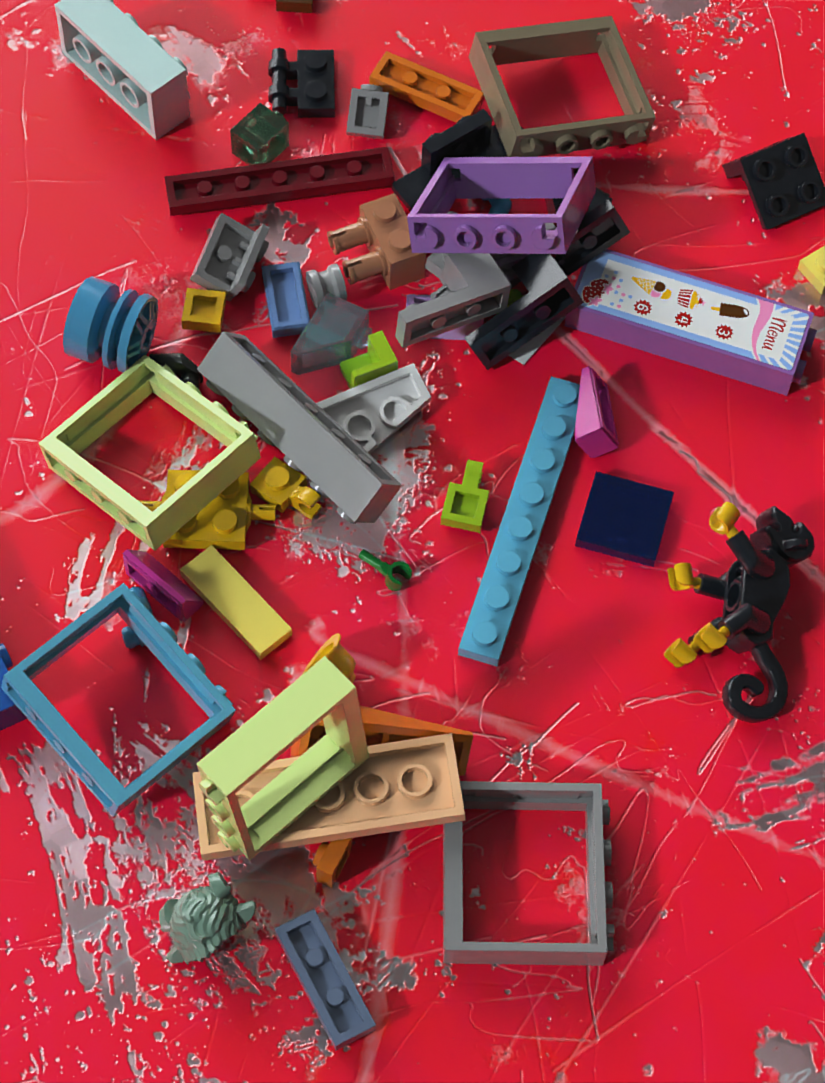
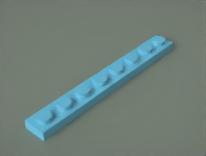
[458,376,580,667]

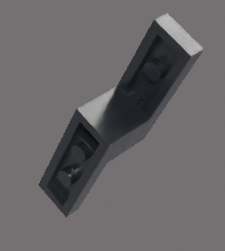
[464,199,630,370]

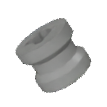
[306,263,347,309]

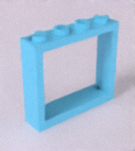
[1,583,236,817]

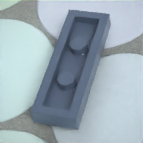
[275,909,376,1051]

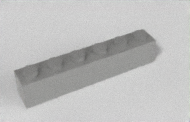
[197,331,402,524]

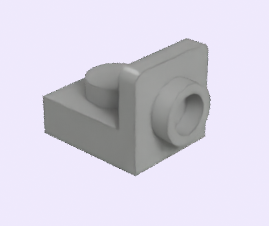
[346,84,390,140]

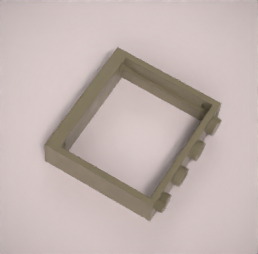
[469,16,656,157]

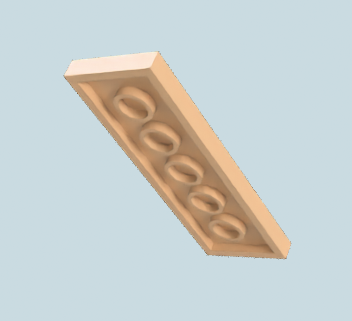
[192,733,466,861]

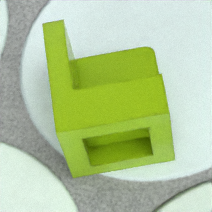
[340,330,398,389]

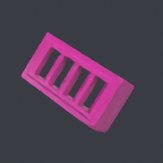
[575,366,619,458]

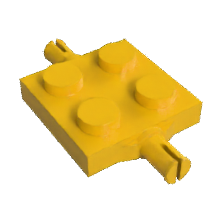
[138,469,276,550]

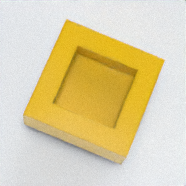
[181,288,226,333]

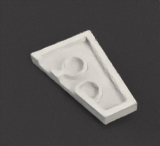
[316,363,431,454]

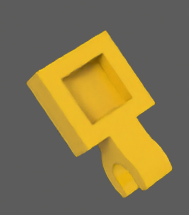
[250,457,322,520]

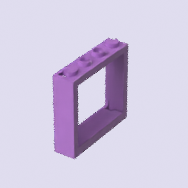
[407,156,596,254]

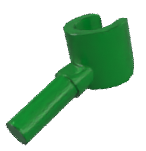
[359,549,412,591]

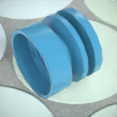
[63,276,159,373]

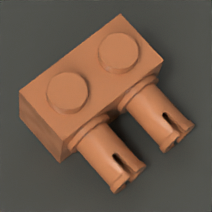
[327,193,426,290]

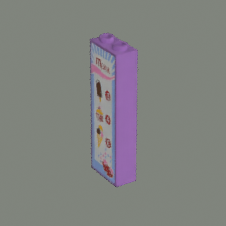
[564,249,817,396]

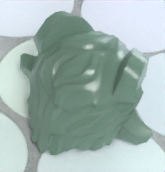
[159,872,256,964]

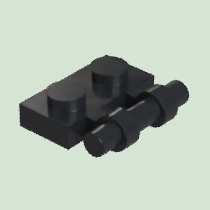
[268,48,335,118]

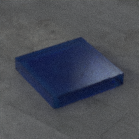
[575,471,674,567]

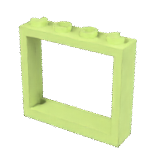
[38,355,261,551]
[197,656,369,861]

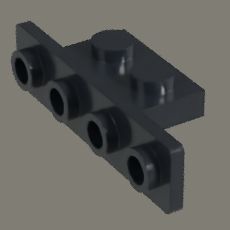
[392,109,523,212]

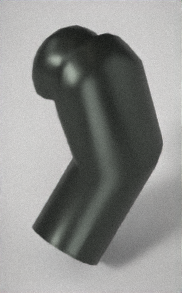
[149,353,203,389]

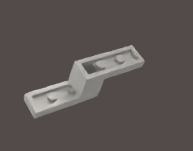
[395,223,556,348]

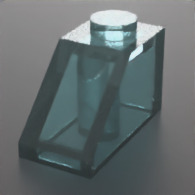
[290,292,372,375]

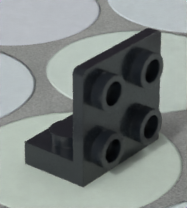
[722,133,825,230]

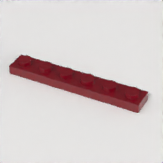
[164,147,395,216]

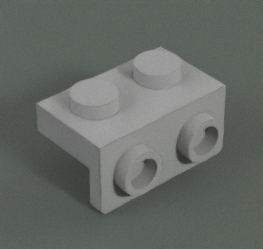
[189,213,270,302]

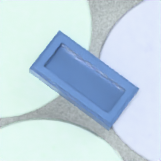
[261,261,311,338]

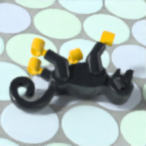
[664,502,815,723]

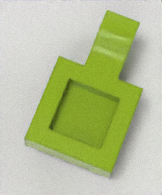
[440,459,489,533]

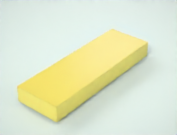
[180,545,292,660]

